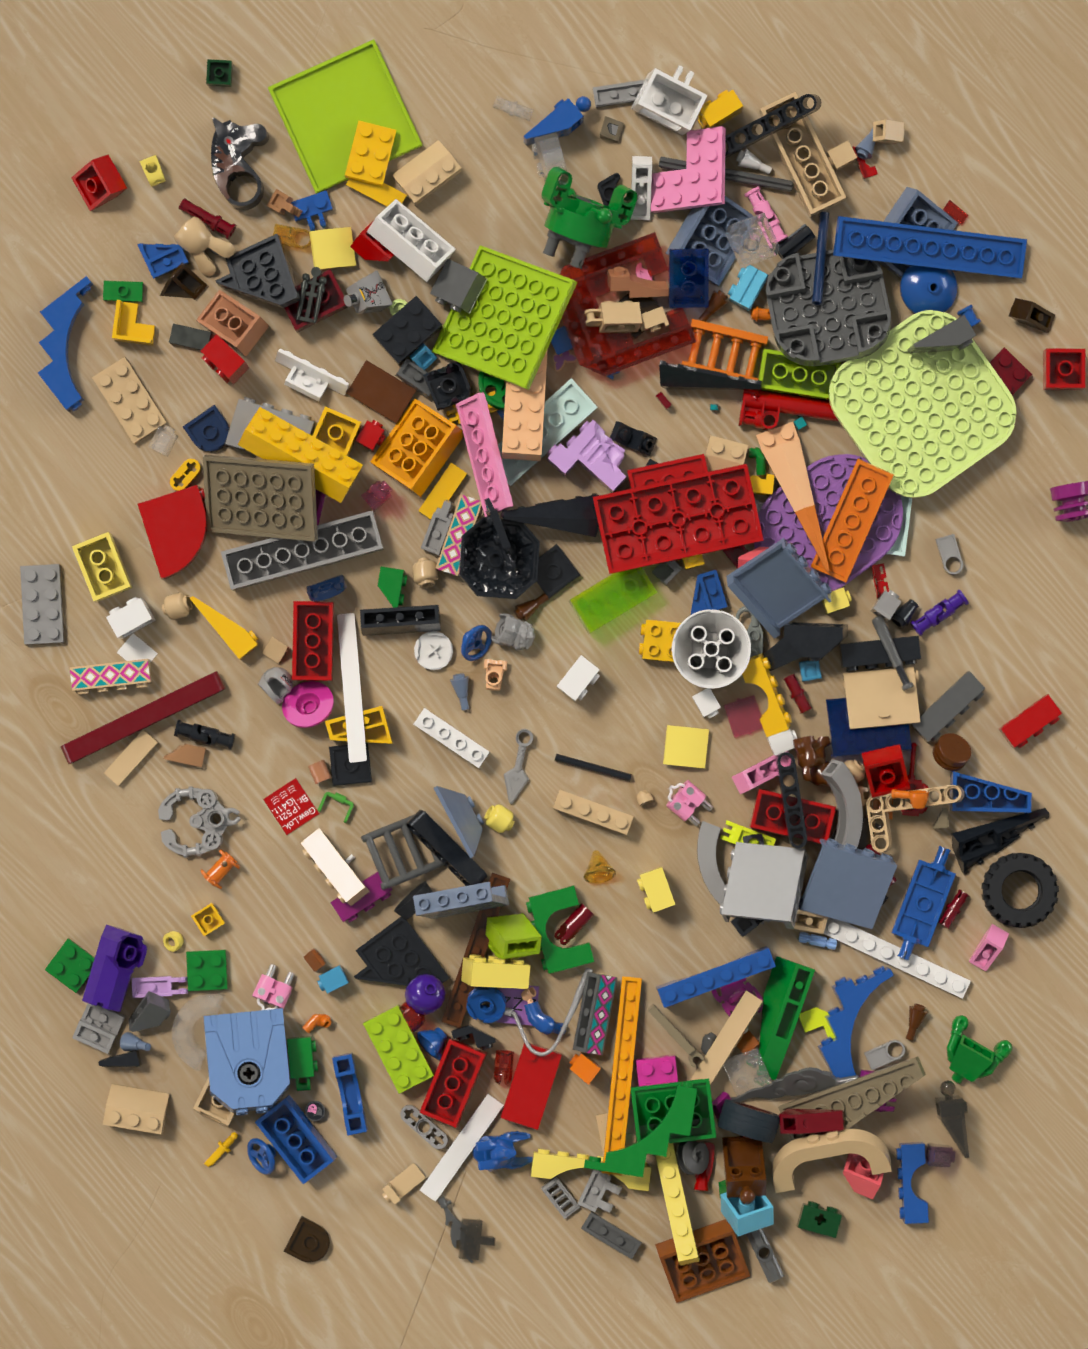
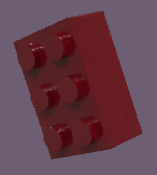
[284,269,348,333]

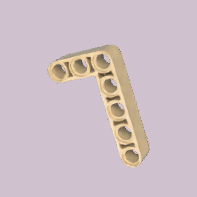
[866,785,964,852]

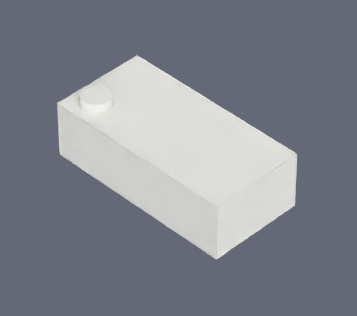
[367,199,456,282]

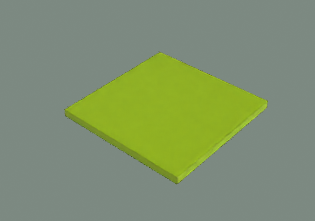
[268,39,423,194]

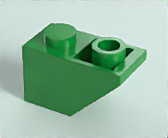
[378,566,408,608]

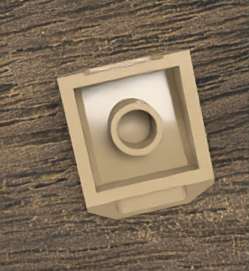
[193,1077,235,1127]

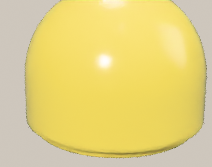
[163,931,184,952]

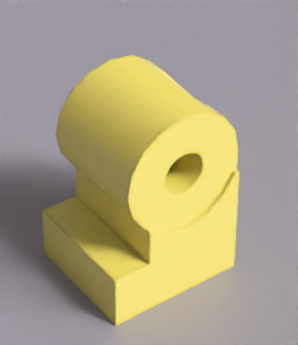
[139,155,166,187]

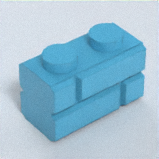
[728,264,769,311]

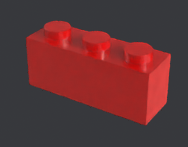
[999,694,1062,748]

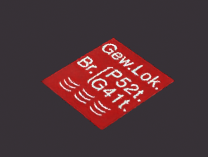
[263,778,319,835]

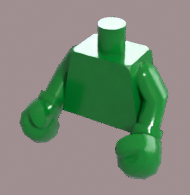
[947,1015,1013,1084]

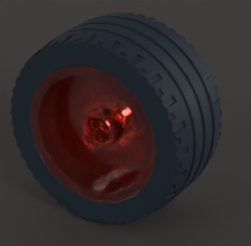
[718,1099,780,1143]

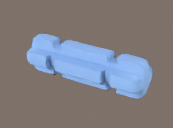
[798,932,837,950]

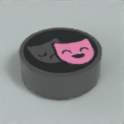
[305,1101,325,1121]

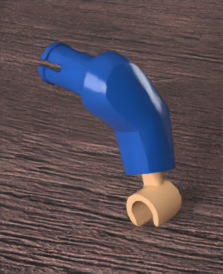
[521,987,566,1035]

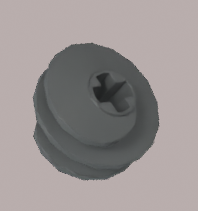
[676,1140,709,1175]

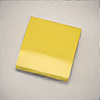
[309,227,356,270]
[663,725,709,768]

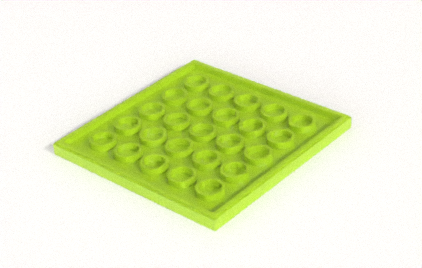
[432,245,578,390]

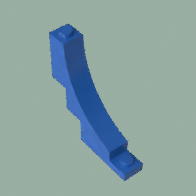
[38,276,93,412]

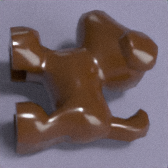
[793,736,830,786]

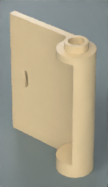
[843,667,920,730]

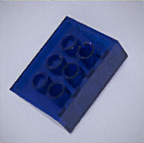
[826,698,912,758]

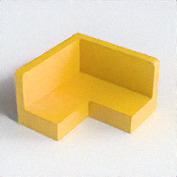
[112,300,156,346]

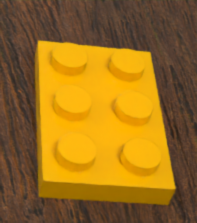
[345,121,396,187]

